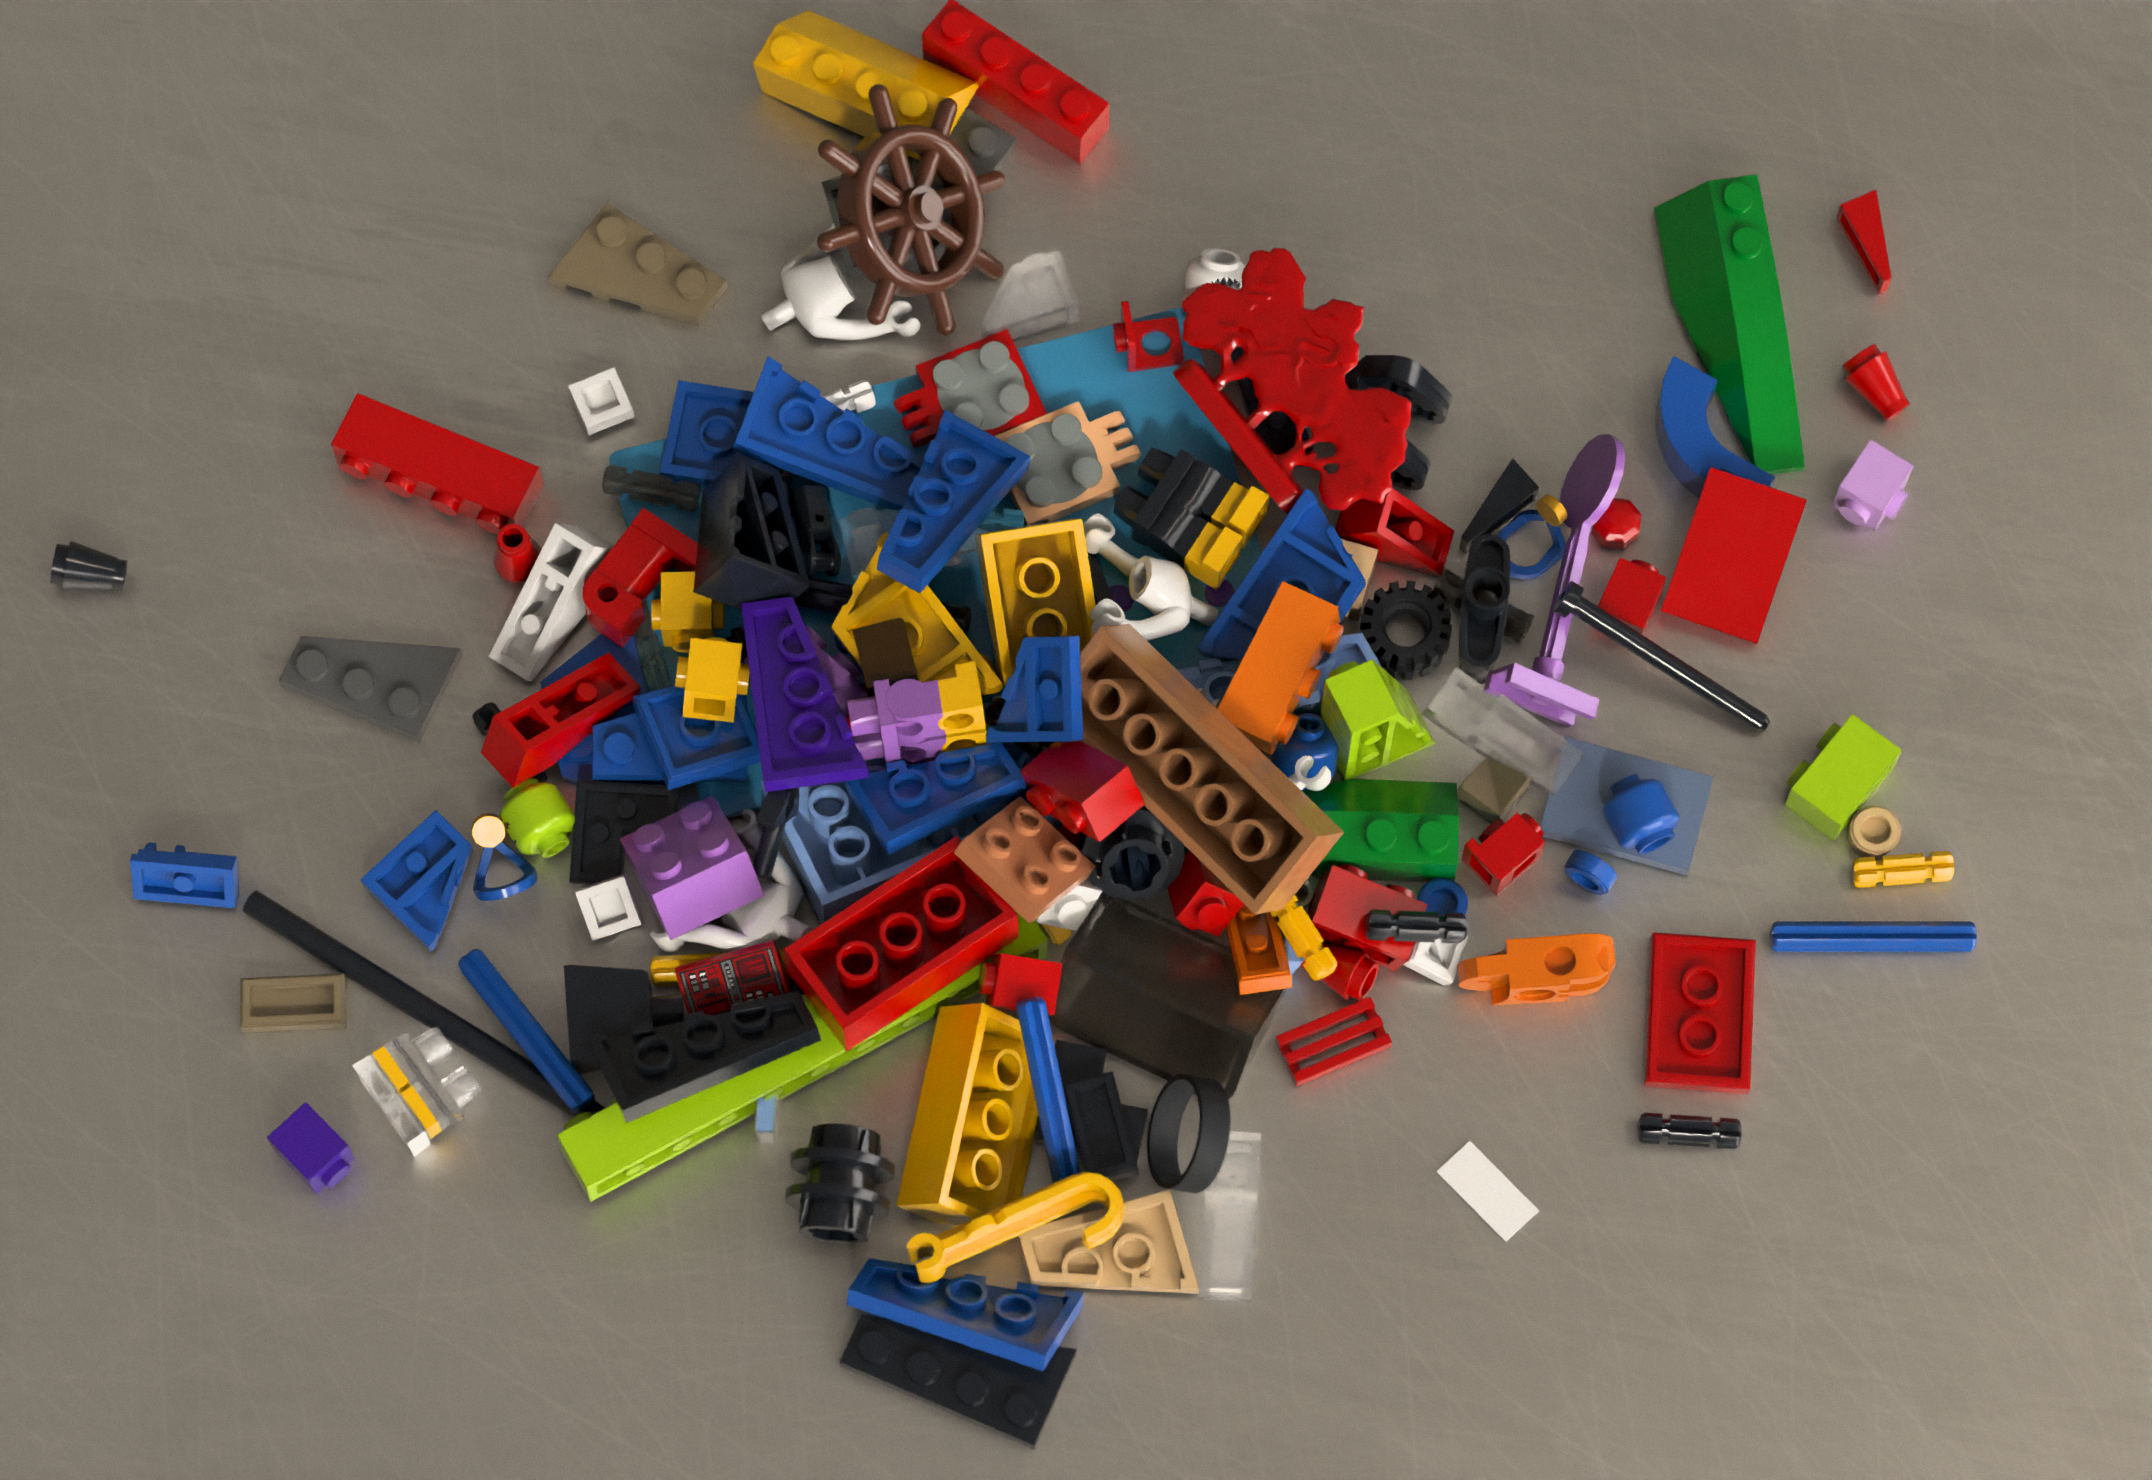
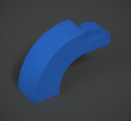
[1655,356,1775,498]

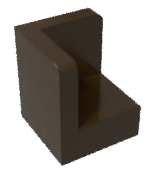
[852,618,920,697]

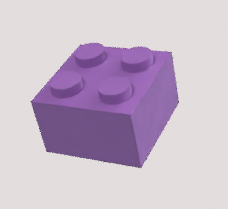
[620,795,764,940]

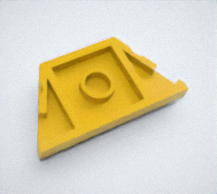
[831,531,1003,696]

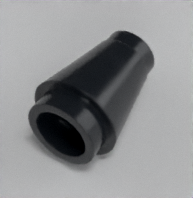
[50,541,128,590]

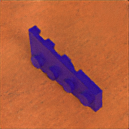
[741,597,869,792]

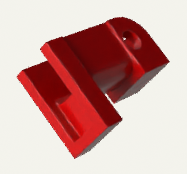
[582,508,698,648]

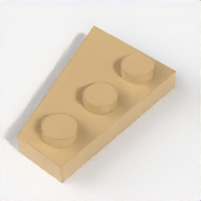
[1018,1190,1199,1294]

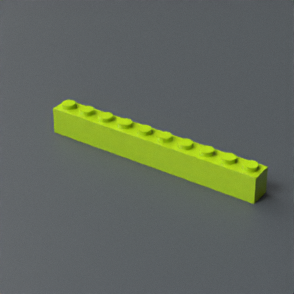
[557,912,1048,1202]

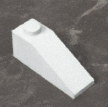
[489,523,614,681]

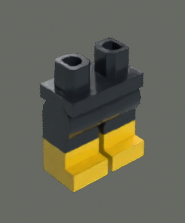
[1114,447,1270,591]

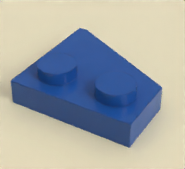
[360,810,473,953]

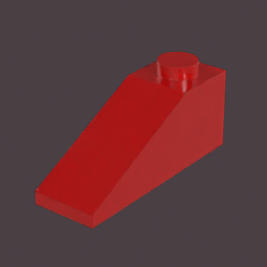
[480,652,641,788]

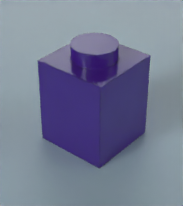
[266,1102,355,1194]

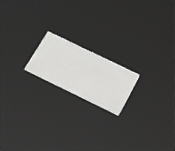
[1436,1140,1539,1242]

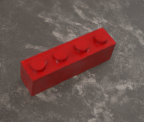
[922,0,1109,164]
[331,393,544,535]

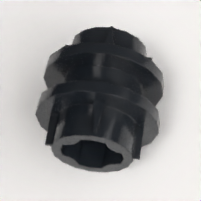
[1079,806,1185,901]
[785,1123,895,1244]

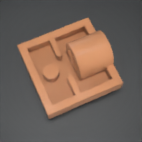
[954,796,1096,924]

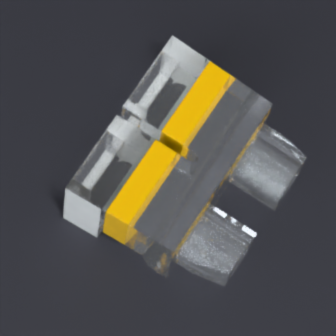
[352,1027,482,1157]

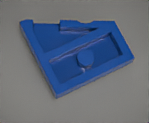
[986,636,1083,742]

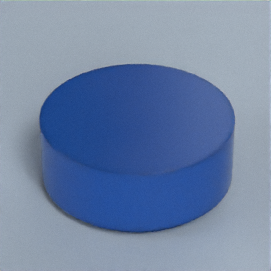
[1564,849,1617,895]
[1417,878,1468,917]

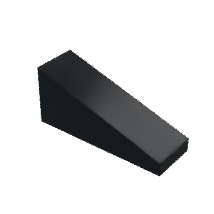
[1459,458,1539,554]

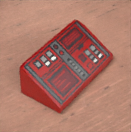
[675,940,791,1016]

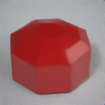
[1592,498,1642,550]

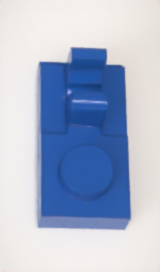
[130,842,240,908]

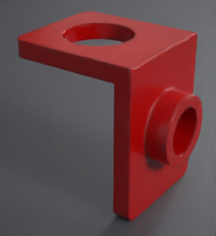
[1112,301,1184,372]

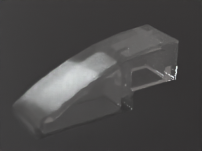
[1421,667,1584,796]
[1199,1131,1262,1302]

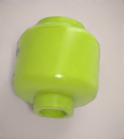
[499,779,575,858]

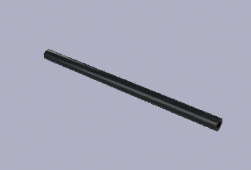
[243,890,606,1118]

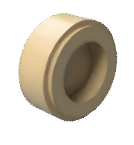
[1847,806,1901,860]

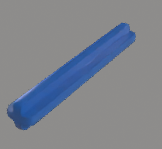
[1770,921,1977,952]
[458,949,595,1113]
[1016,997,1080,1183]

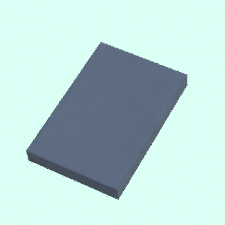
[1540,737,1714,876]

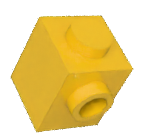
[651,572,725,653]
[675,637,750,723]

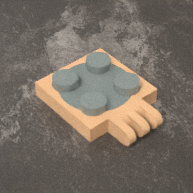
[994,401,1142,526]

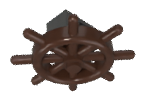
[817,84,1005,336]

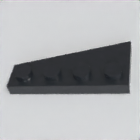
[587,991,821,1123]
[840,1314,1077,1450]

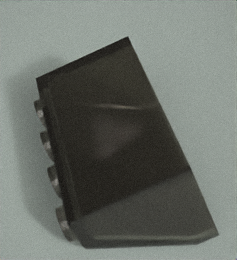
[1048,892,1292,1099]

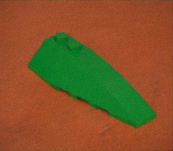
[1653,174,1805,475]
[1184,779,1459,882]

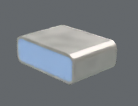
[754,1095,780,1142]

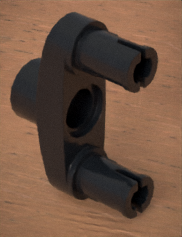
[1458,534,1511,685]

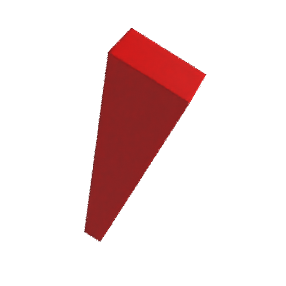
[1836,189,1892,294]

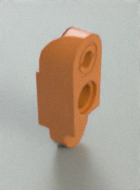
[1457,933,1616,1005]

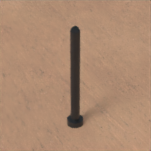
[1553,581,1770,732]

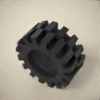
[1359,580,1452,680]

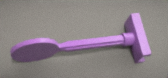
[1484,434,1625,727]

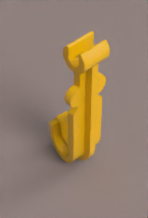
[907,1172,1125,1283]

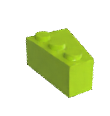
[1320,660,1436,781]

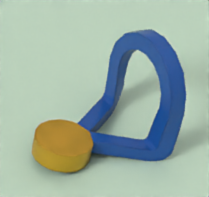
[1497,494,1568,580]
[471,813,537,901]

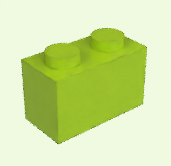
[1785,713,1902,842]

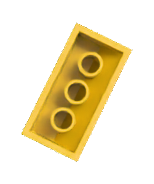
[753,10,978,160]
[896,1003,1056,1226]

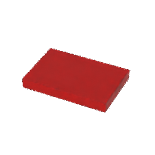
[1661,467,1807,644]
[1644,932,1756,1094]

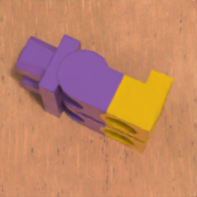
[847,661,988,764]

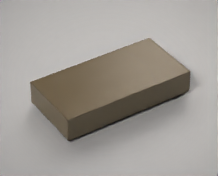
[240,973,347,1033]

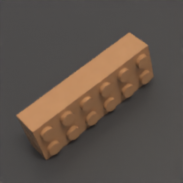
[1080,624,1344,915]

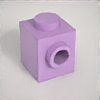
[1832,439,1914,531]

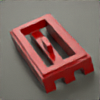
[1275,997,1392,1087]

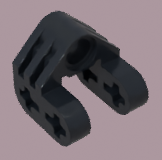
[1345,355,1452,490]

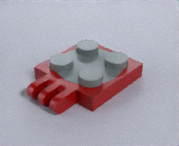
[893,329,1047,448]

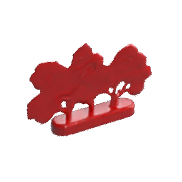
[1173,248,1412,515]

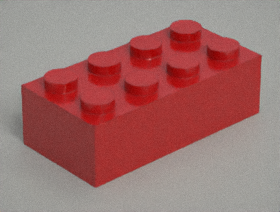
[784,835,1019,1052]

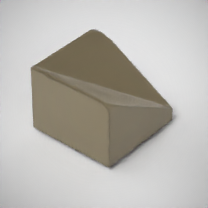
[1457,757,1530,823]

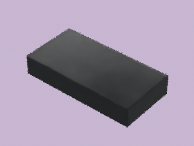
[1062,1071,1139,1181]

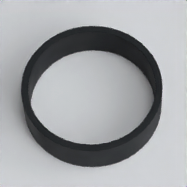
[1147,1074,1230,1193]

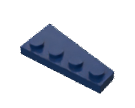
[877,410,1030,593]
[847,1258,1084,1371]

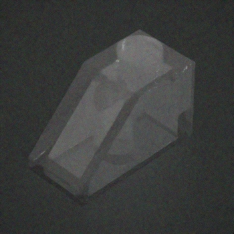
[981,250,1078,343]

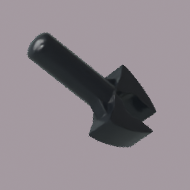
[753,788,799,878]

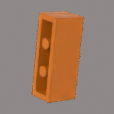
[1217,581,1344,755]

